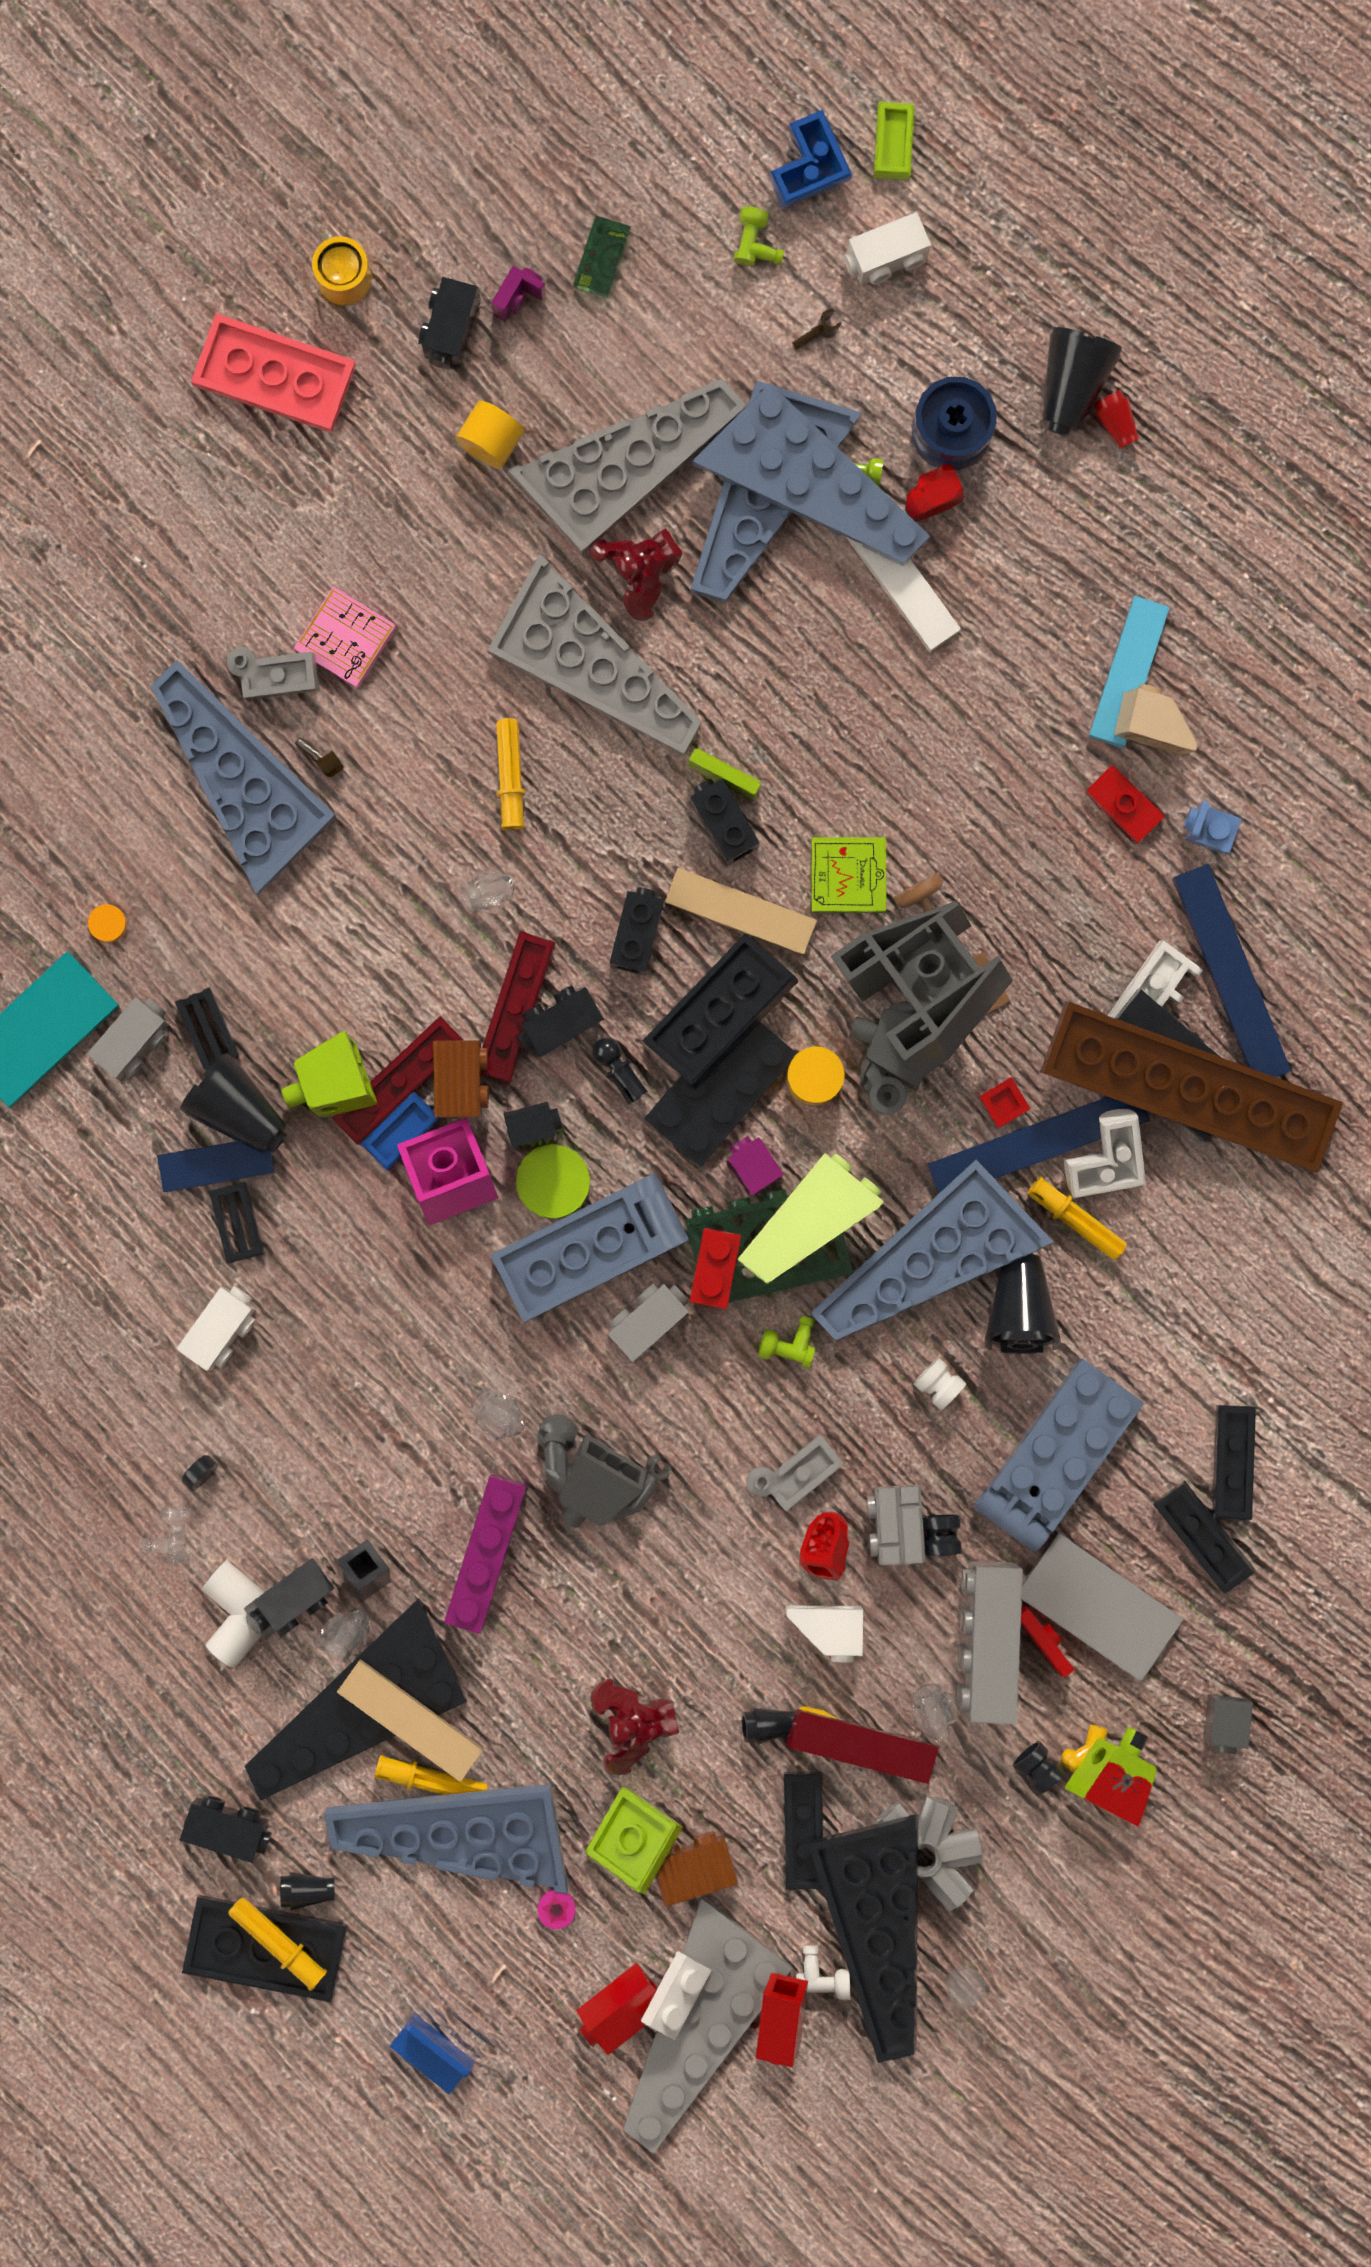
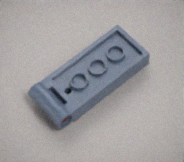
[490,1173,689,1323]
[973,1358,1144,1553]

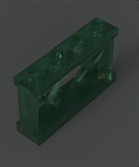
[685,1189,853,1308]

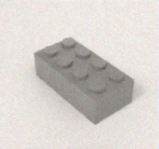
[957,1561,1023,1724]

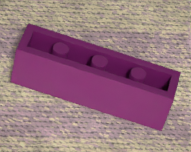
[444,1474,528,1634]

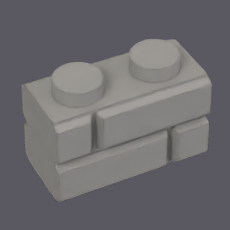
[867,1485,925,1565]

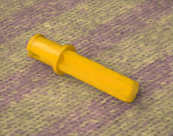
[496,718,526,830]
[1026,1176,1127,1260]
[374,1755,488,1795]
[229,1897,327,1991]

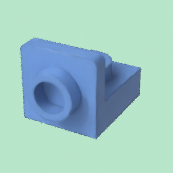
[1183,800,1242,856]

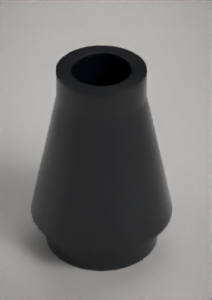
[741,1707,796,1746]
[280,1872,335,1911]

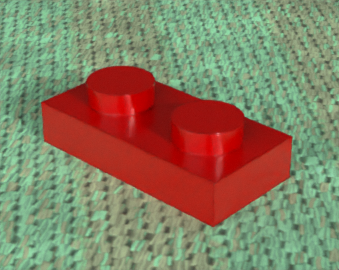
[689,1228,741,1311]

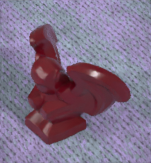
[589,529,683,621]
[591,1679,679,1775]

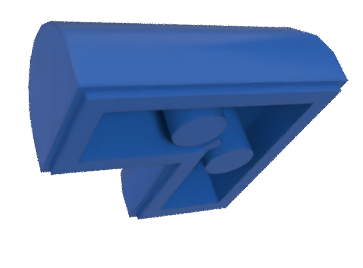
[770,109,852,209]

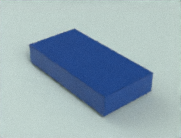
[361,1092,441,1171]

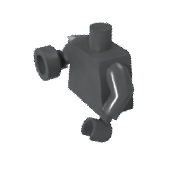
[849,1000,923,1115]
[537,1414,672,1528]

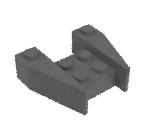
[831,901,1013,1081]

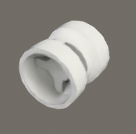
[913,1357,966,1410]

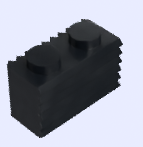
[503,1102,564,1153]

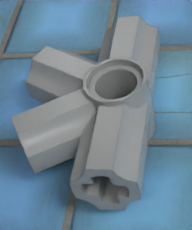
[873,1796,983,1912]

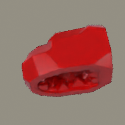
[905,463,965,522]
[799,1512,850,1581]

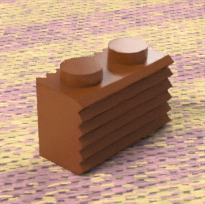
[433,1040,489,1117]
[656,1831,738,1907]

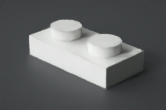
[641,1951,712,2040]

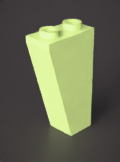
[737,1153,884,1284]

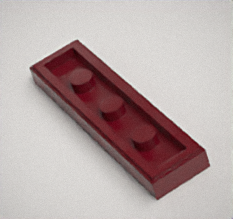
[482,931,556,1084]
[332,1016,463,1146]
[786,1709,939,1784]

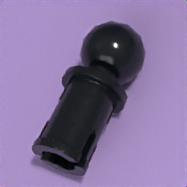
[592,1038,648,1105]

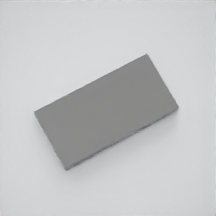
[1022,1532,1183,1682]

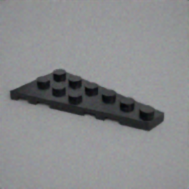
[244,1597,467,1801]
[808,1814,919,2063]

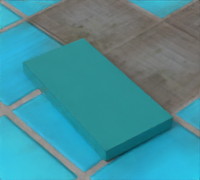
[0,951,120,1108]

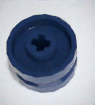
[912,377,997,471]

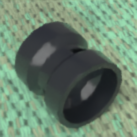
[922,1514,962,1556]
[1012,1741,1066,1795]

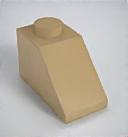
[1114,685,1198,755]

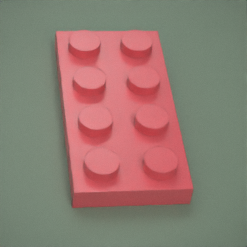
[191,313,357,433]

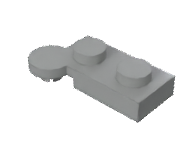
[227,647,319,700]
[747,1434,844,1511]

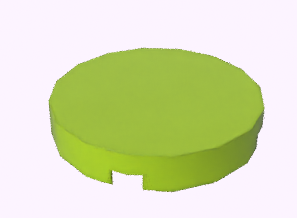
[516,1144,591,1219]

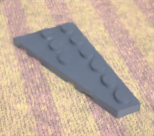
[690,380,862,603]
[692,383,930,566]
[151,660,336,896]
[811,1160,1054,1341]
[324,1784,569,1894]

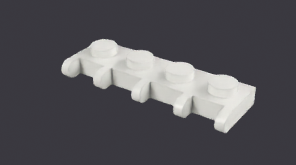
[1108,940,1203,1018]

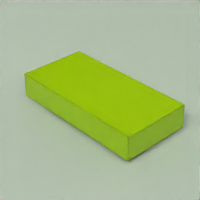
[873,102,915,180]
[689,748,761,801]

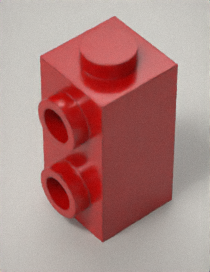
[576,1962,658,2055]
[755,1972,809,2067]

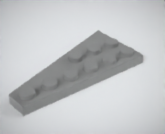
[508,379,747,555]
[487,554,702,756]
[623,1896,792,2154]

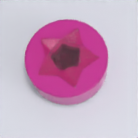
[537,1888,576,1929]

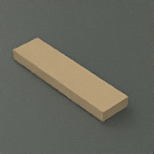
[665,868,817,956]
[337,1659,483,1782]

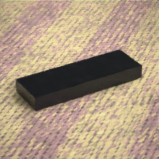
[1212,1405,1256,1520]
[1154,1480,1256,1594]
[784,1772,823,1890]

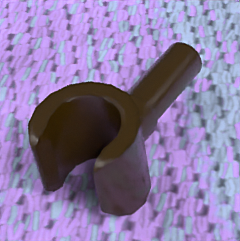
[791,309,842,350]
[295,737,344,777]

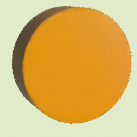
[88,904,128,943]

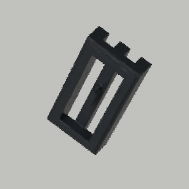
[175,987,240,1071]
[209,1182,265,1264]

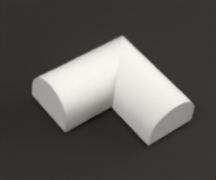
[1064,1109,1146,1199]
[201,1560,265,1668]

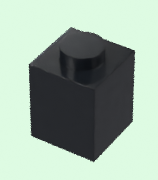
[336,1539,391,1604]

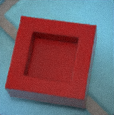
[978,1077,1031,1129]

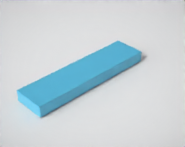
[1088,596,1170,749]

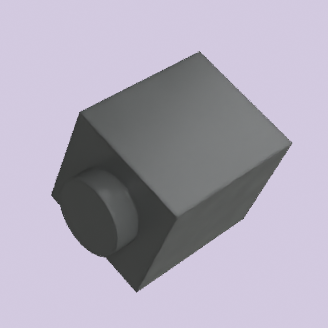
[1204,1694,1253,1754]

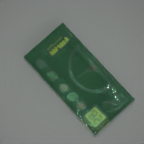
[573,215,631,299]

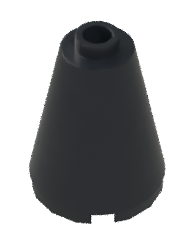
[1043,327,1122,436]
[180,1053,287,1154]
[985,1253,1061,1354]

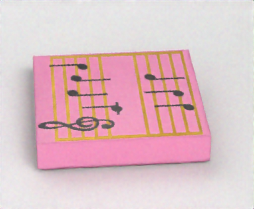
[294,586,397,690]

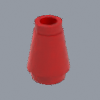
[1094,390,1139,449]

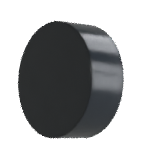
[182,1455,219,1491]

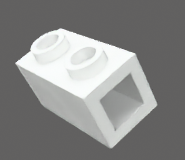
[844,212,931,285]
[177,1286,256,1371]

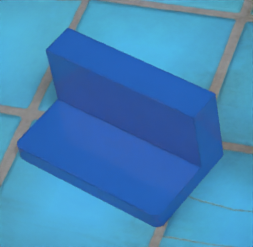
[390,2013,474,2094]

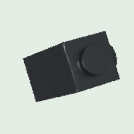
[418,276,480,369]
[690,778,760,867]
[610,887,664,976]
[515,985,604,1058]
[243,1558,335,1639]
[180,1795,272,1863]

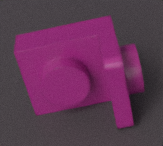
[491,266,546,322]

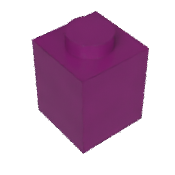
[727,1136,784,1197]

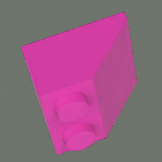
[397,1117,499,1226]

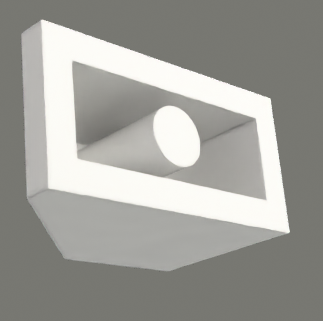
[785,1605,863,1662]

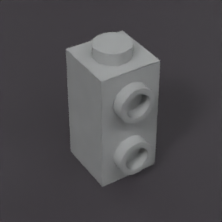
[87,997,170,1081]
[608,1283,689,1362]

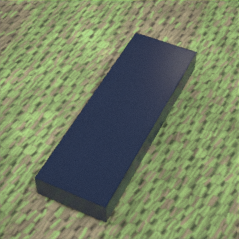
[157,1141,276,1193]

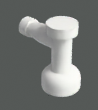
[796,1945,851,2000]

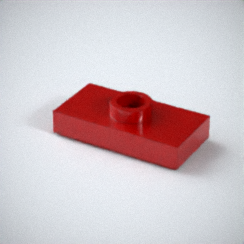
[1084,765,1165,844]
[1021,1605,1075,1678]

